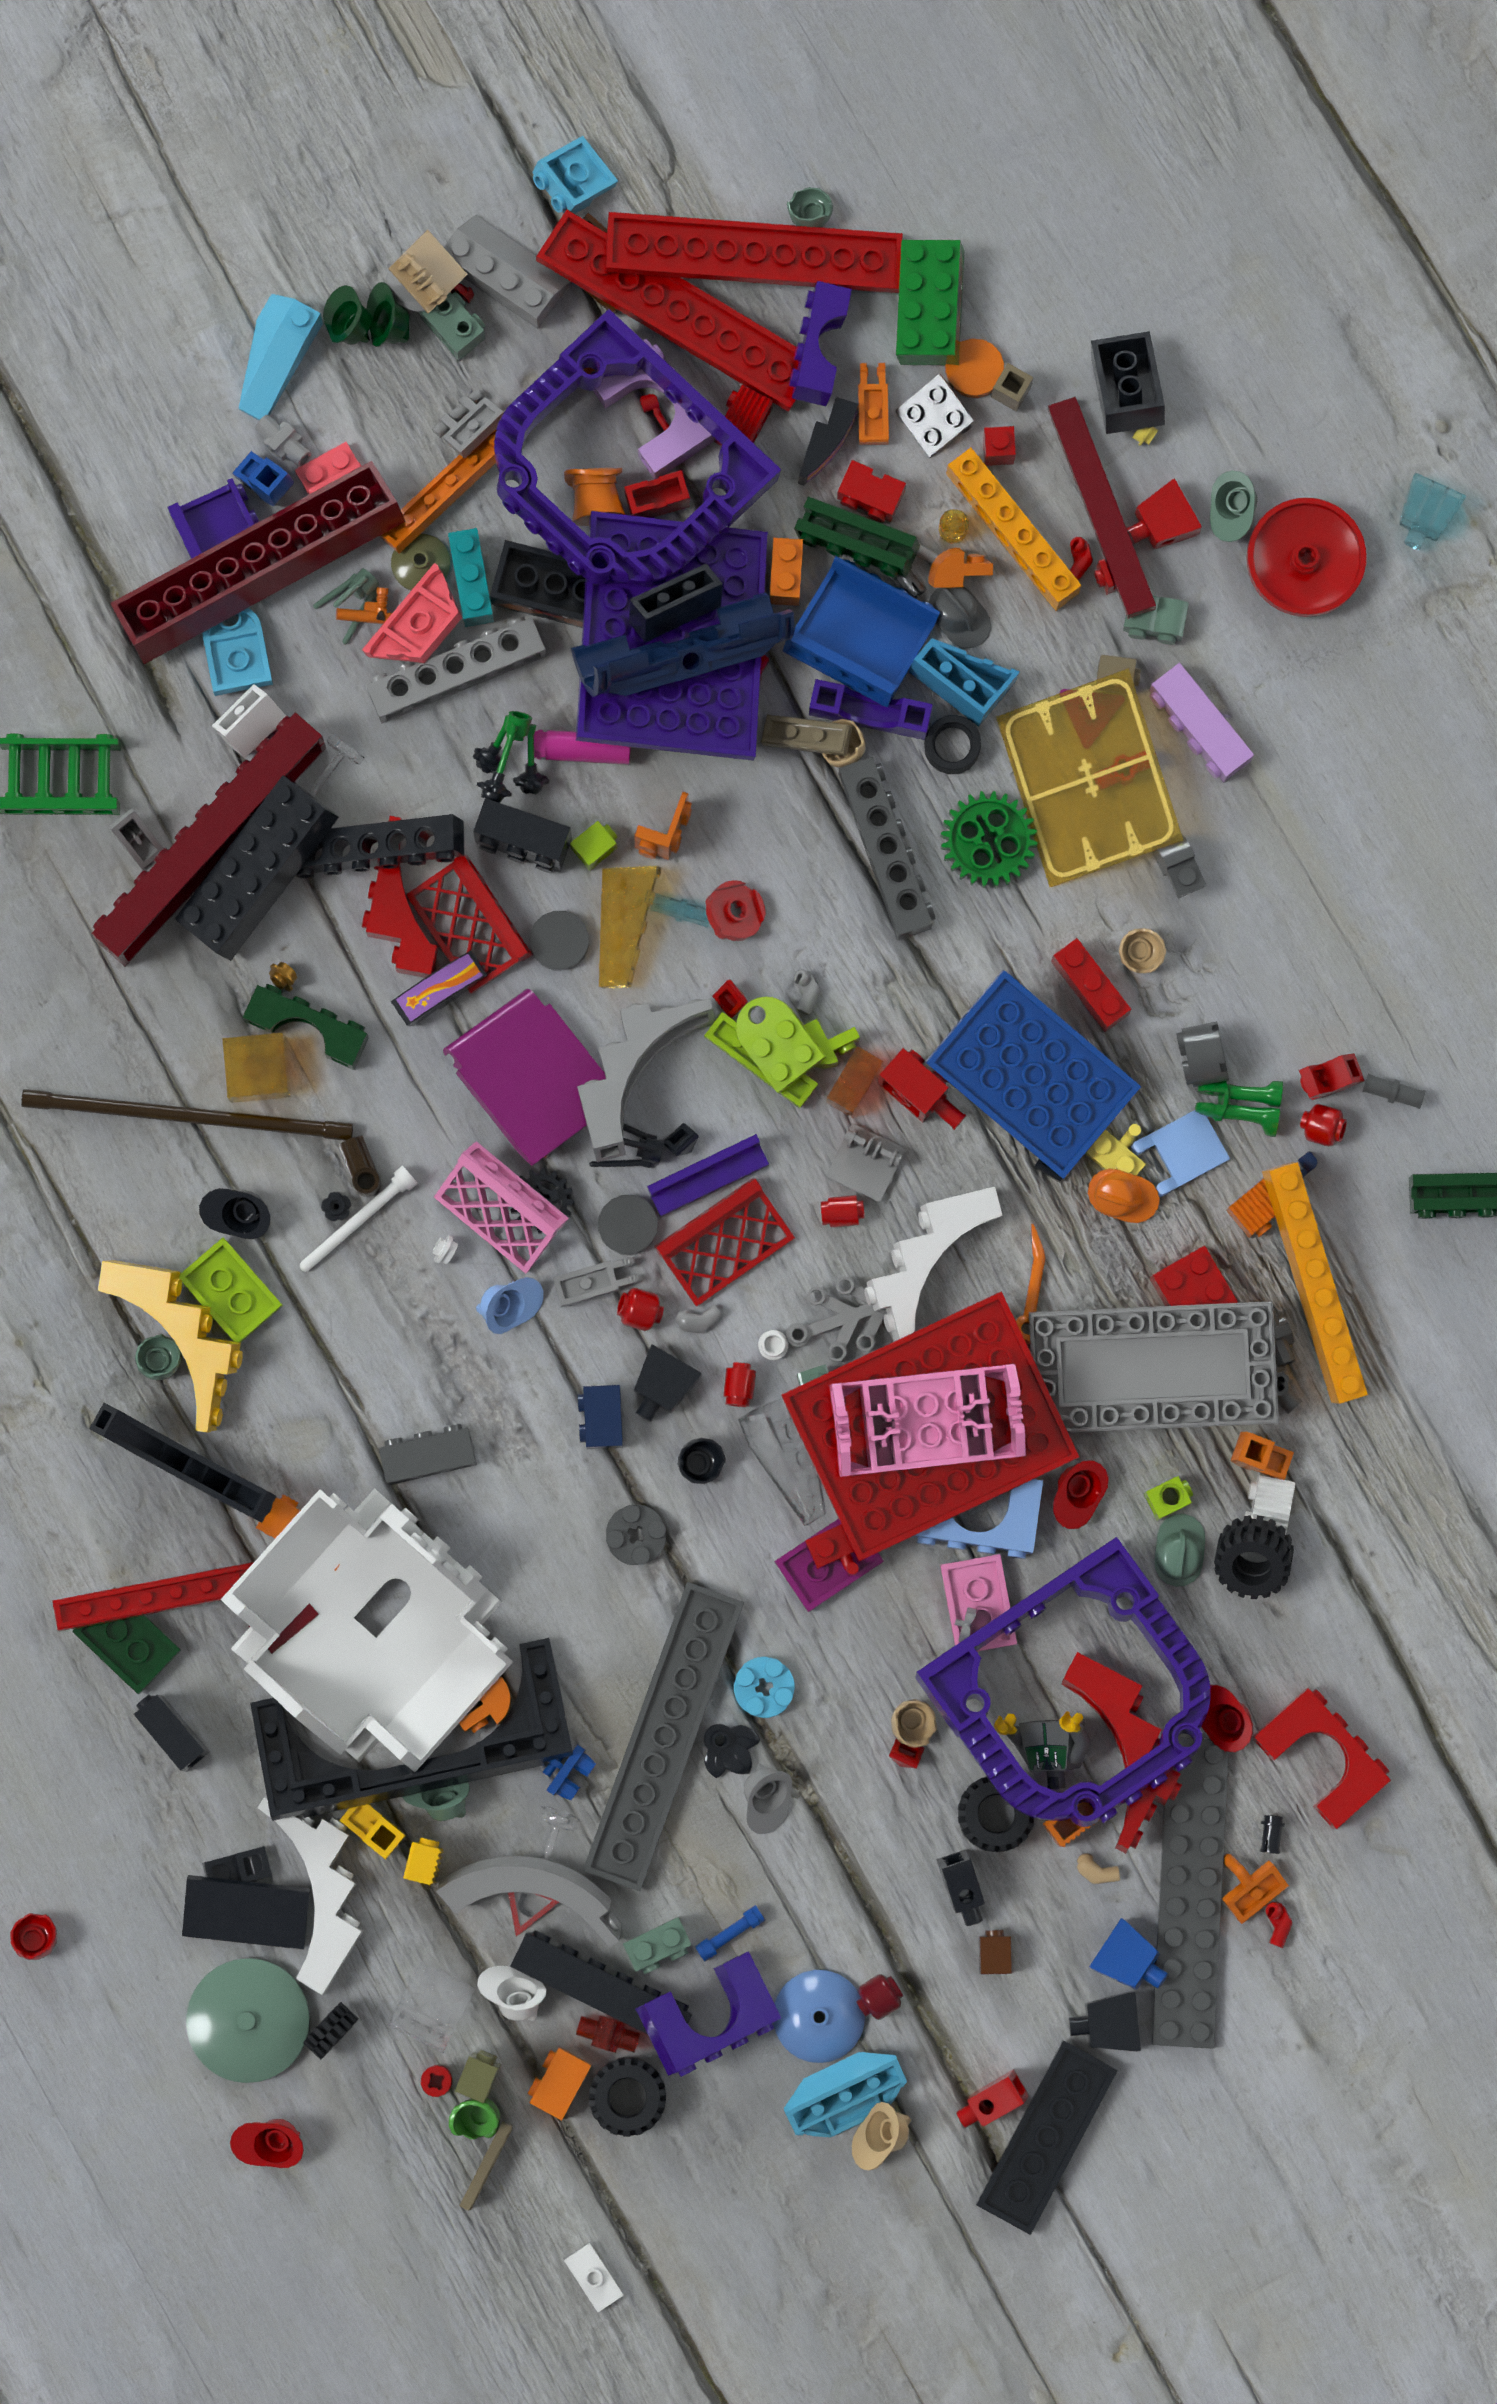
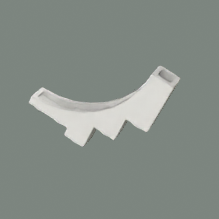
[864,1187,1003,1341]
[258,1797,363,1995]

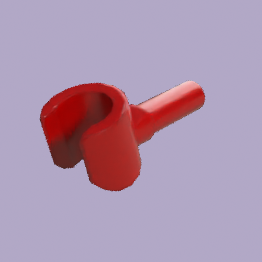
[640,394,669,431]

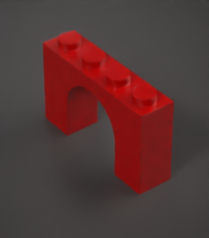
[1251,1688,1391,1829]

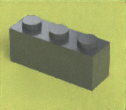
[379,1424,477,1485]

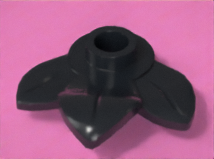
[704,1724,760,1778]

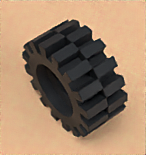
[303,2002,359,2060]

